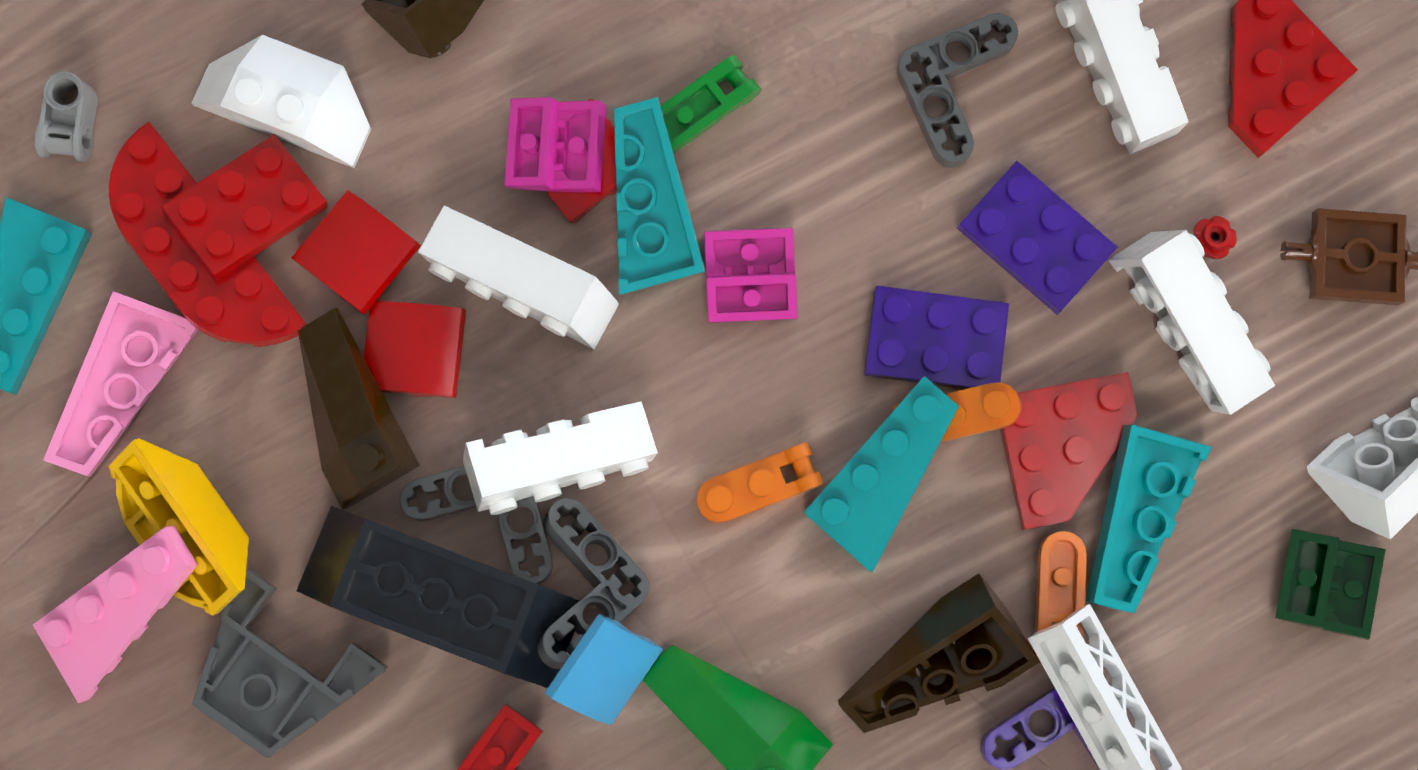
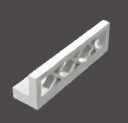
[1028,604,1182,770]

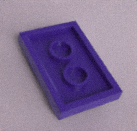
[957,161,1118,315]
[864,285,1009,389]

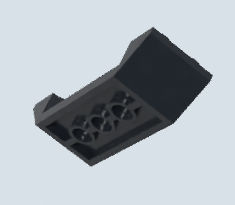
[296,506,584,688]

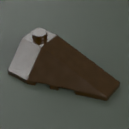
[361,0,484,59]
[838,573,1040,733]

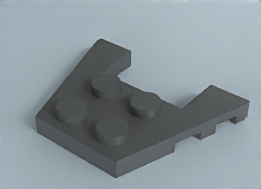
[192,567,388,758]

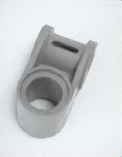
[35,71,98,162]

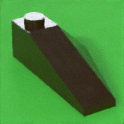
[298,308,420,510]

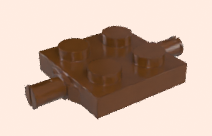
[1280,208,1418,305]

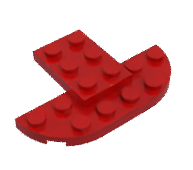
[109,122,328,347]

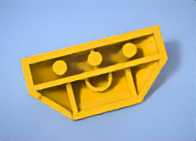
[109,438,249,616]

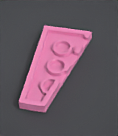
[43,291,198,477]
[33,526,198,703]

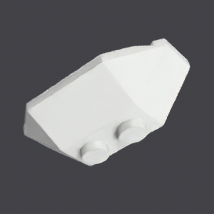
[191,35,371,168]

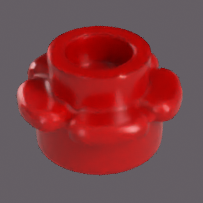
[1193,216,1237,259]

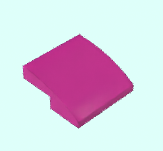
[504,97,606,192]
[704,227,798,323]

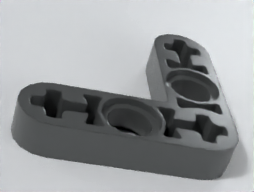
[897,13,1018,168]
[400,466,553,584]
[538,498,650,669]

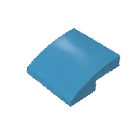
[545,614,663,725]

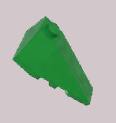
[643,645,834,770]

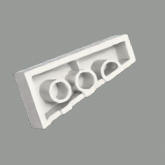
[1056,0,1189,154]
[418,206,619,350]
[1108,230,1275,415]
[463,401,658,515]

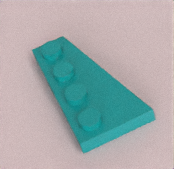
[614,97,705,295]
[0,197,92,395]
[804,376,959,573]
[1085,424,1212,614]

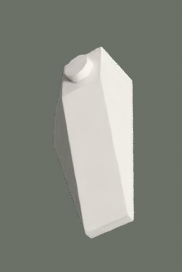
[1307,397,1418,539]

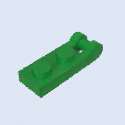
[660,55,762,154]

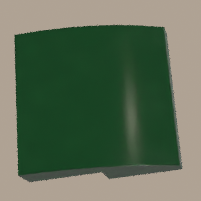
[1275,529,1386,640]

